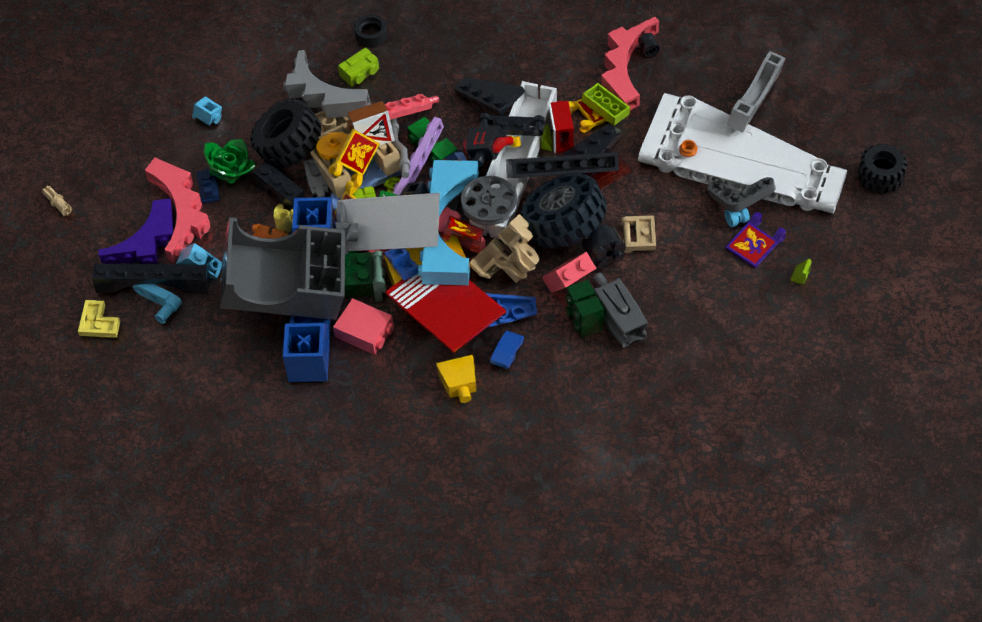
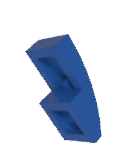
[384,248,418,281]
[490,330,524,369]

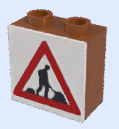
[347,101,395,146]

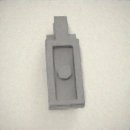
[303,159,328,198]

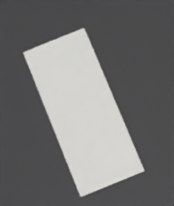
[336,193,440,251]

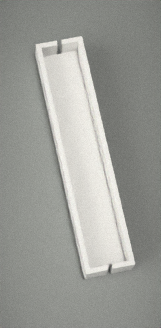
[469,81,557,239]

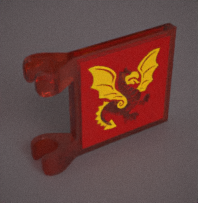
[442,216,484,253]

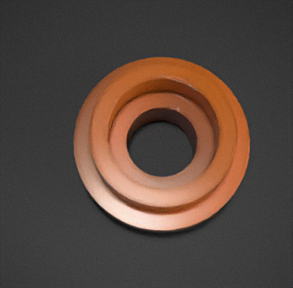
[679,140,698,157]

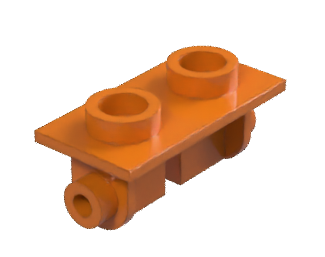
[252,224,289,239]

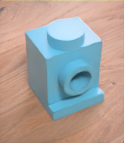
[192,97,222,125]

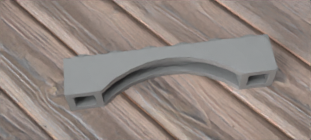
[727,51,786,133]

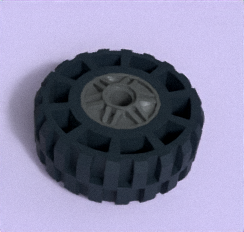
[521,173,607,249]

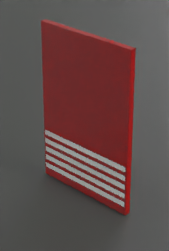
[385,274,506,353]

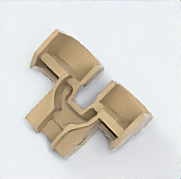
[469,214,539,283]

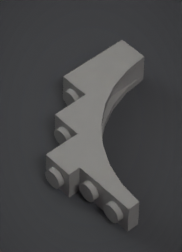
[283,50,371,118]

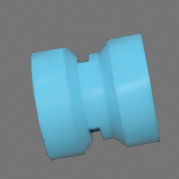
[725,208,750,227]

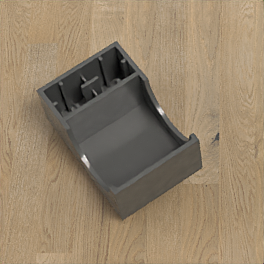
[220,217,345,320]

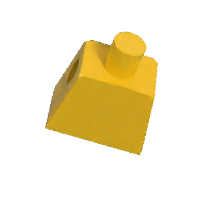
[437,355,476,403]

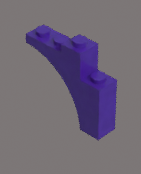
[98,198,175,264]

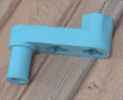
[133,284,182,324]

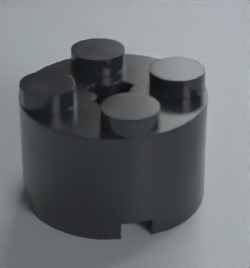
[582,225,626,269]

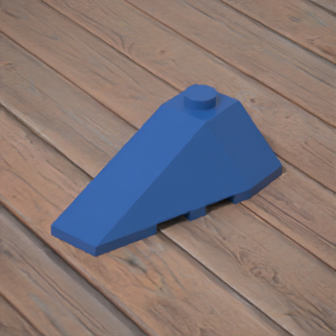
[486,293,537,328]

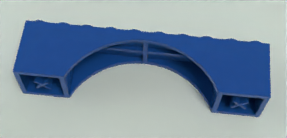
[283,197,336,382]

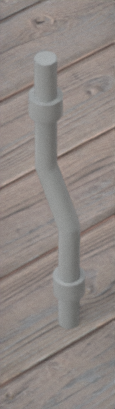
[390,118,410,178]

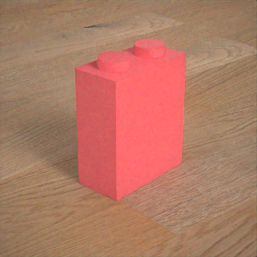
[542,252,596,293]
[333,298,395,355]

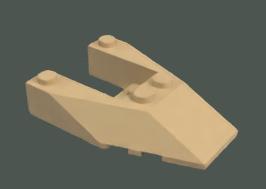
[310,111,401,199]

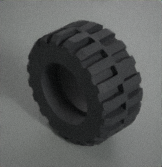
[250,99,321,168]

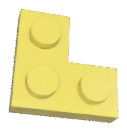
[78,300,120,338]

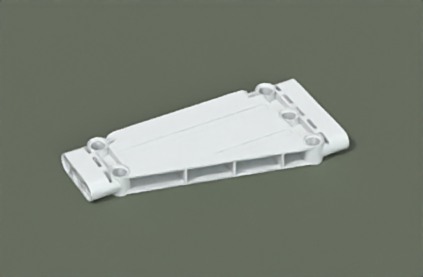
[638,93,847,214]

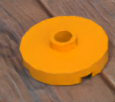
[316,132,349,160]

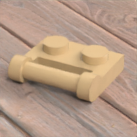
[620,216,656,253]

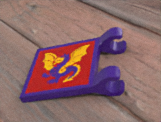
[726,212,786,269]

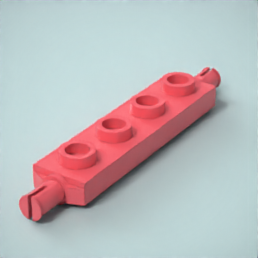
[384,94,439,120]

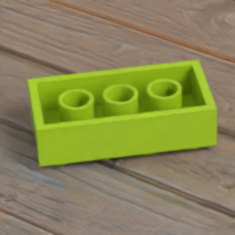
[582,83,630,126]

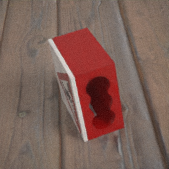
[549,101,574,153]

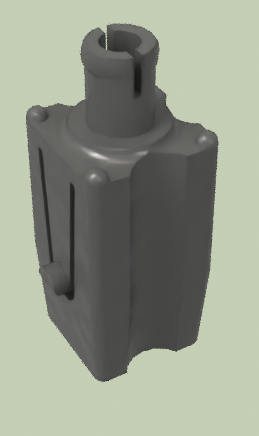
[591,273,648,348]

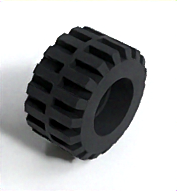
[858,143,907,193]

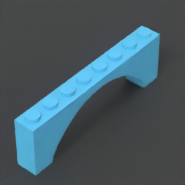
[418,160,479,285]

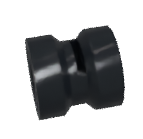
[638,33,660,57]

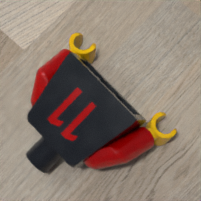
[463,125,521,167]

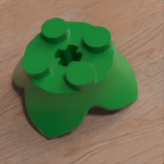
[204,138,255,183]

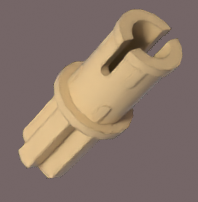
[42,186,72,216]

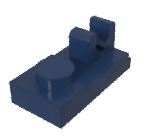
[196,169,220,204]

